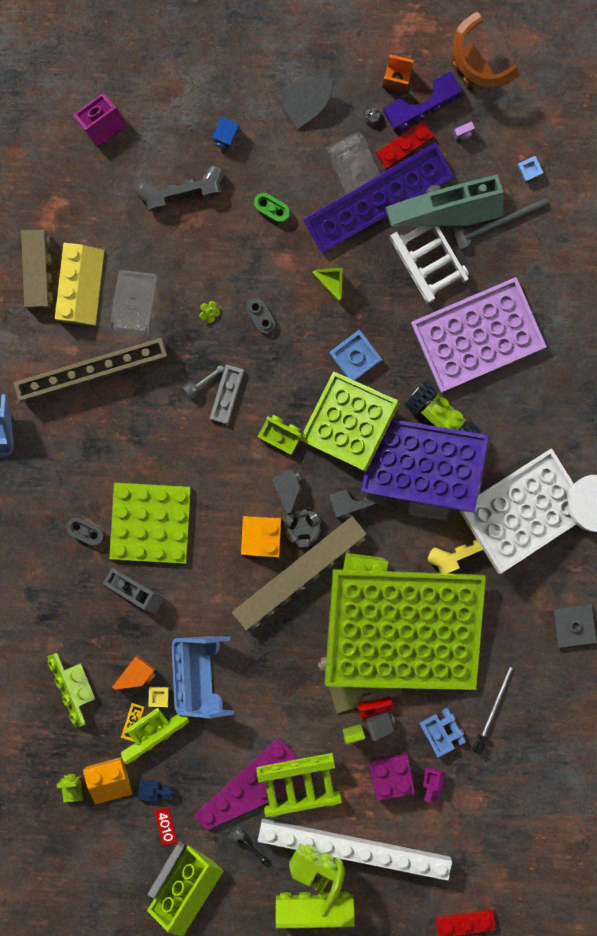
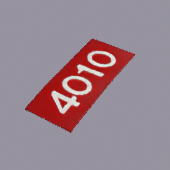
[154,807,177,846]

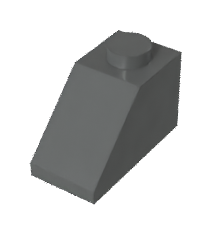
[272,469,302,514]
[366,711,396,741]

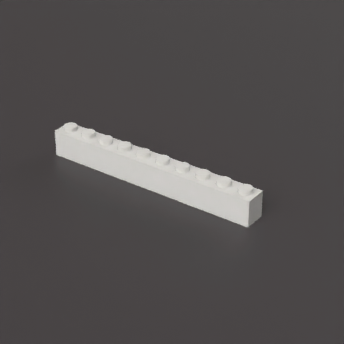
[258,818,452,880]

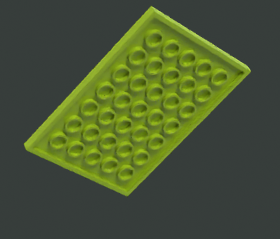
[325,570,486,690]

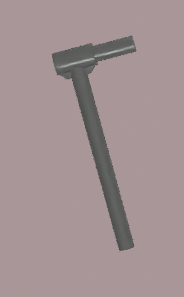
[451,198,548,250]

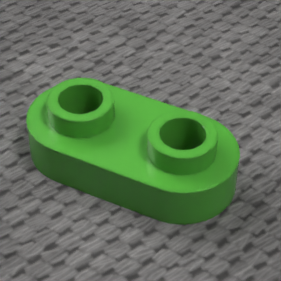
[254,193,290,223]

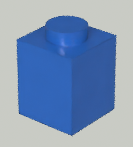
[212,116,240,149]

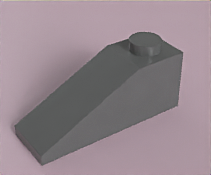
[103,567,165,614]

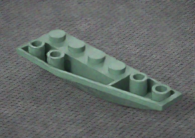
[385,174,503,226]

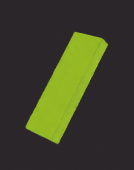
[343,724,365,744]

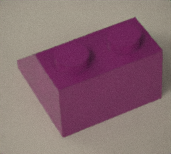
[73,93,127,147]

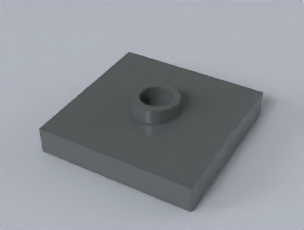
[553,604,597,648]

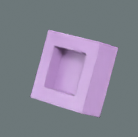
[453,121,475,140]

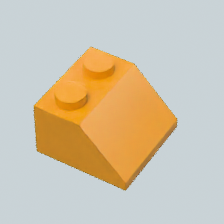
[241,516,281,557]
[83,757,133,804]

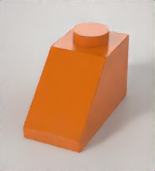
[112,655,155,690]

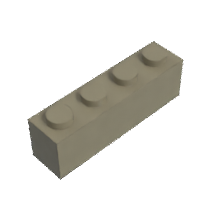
[21,229,53,309]

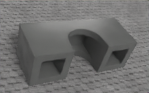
[329,489,391,520]

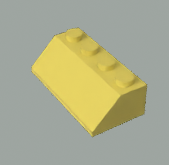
[55,243,105,326]

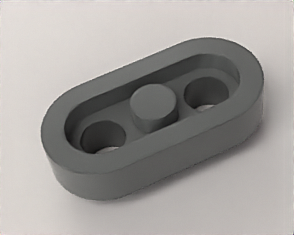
[246,298,275,334]
[67,518,104,545]

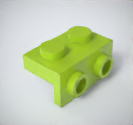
[258,415,302,455]

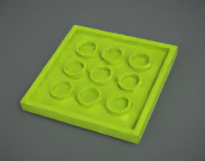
[300,371,400,472]
[109,483,191,564]

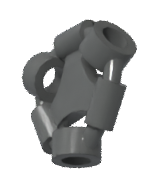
[283,509,322,547]

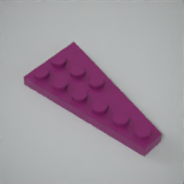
[194,737,318,830]

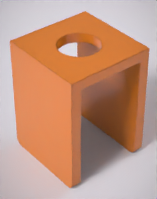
[382,55,414,93]

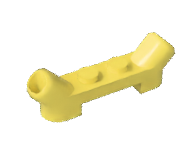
[427,539,483,574]

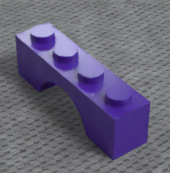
[383,71,462,132]

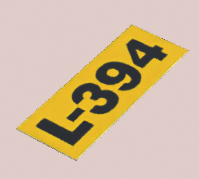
[121,703,144,742]

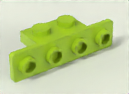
[47,653,95,727]
[121,708,190,765]

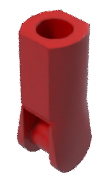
[357,696,394,718]

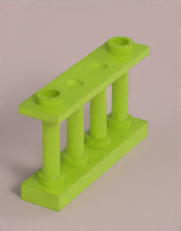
[256,753,342,817]

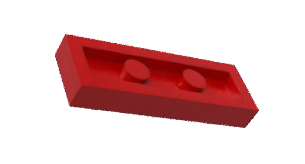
[376,121,434,170]
[435,909,496,936]

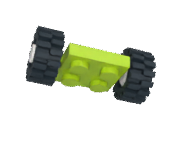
[404,380,482,434]

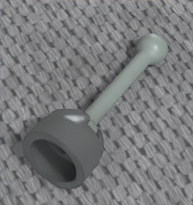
[182,366,224,400]

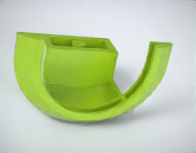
[289,843,345,917]

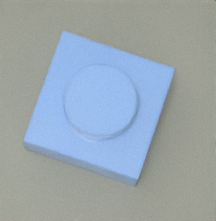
[517,156,543,182]

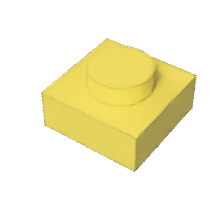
[148,687,169,707]

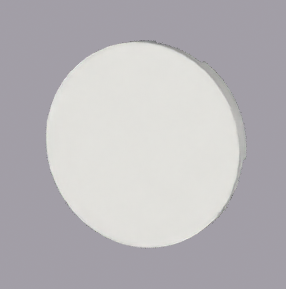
[568,475,597,532]

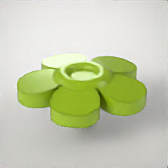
[199,301,220,323]

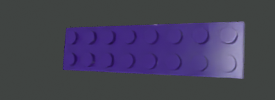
[303,143,454,253]

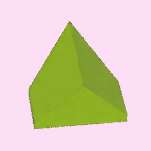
[312,268,343,302]

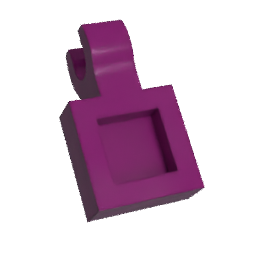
[423,768,446,803]

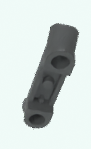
[137,165,224,211]

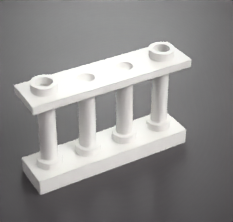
[389,226,469,304]

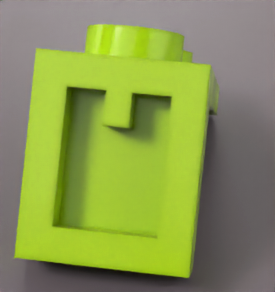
[57,774,84,803]

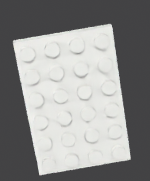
[459,448,576,574]

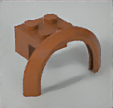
[452,12,520,91]

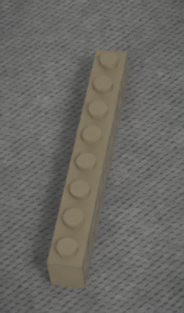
[13,338,168,402]
[232,516,367,630]

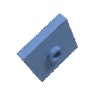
[329,329,382,381]

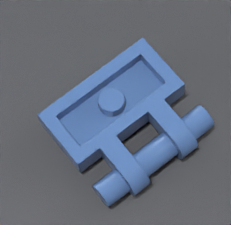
[419,707,466,757]

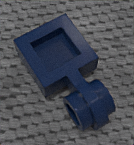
[138,779,175,801]

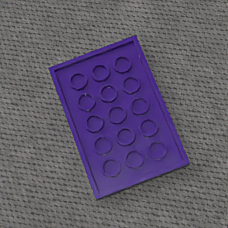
[361,419,490,513]

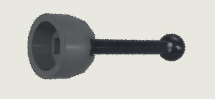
[228,826,268,864]

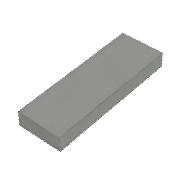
[209,364,244,425]
[148,841,184,898]

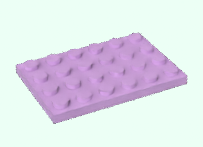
[411,277,547,393]

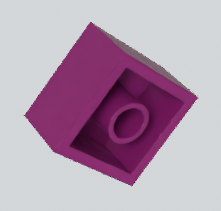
[368,752,415,801]

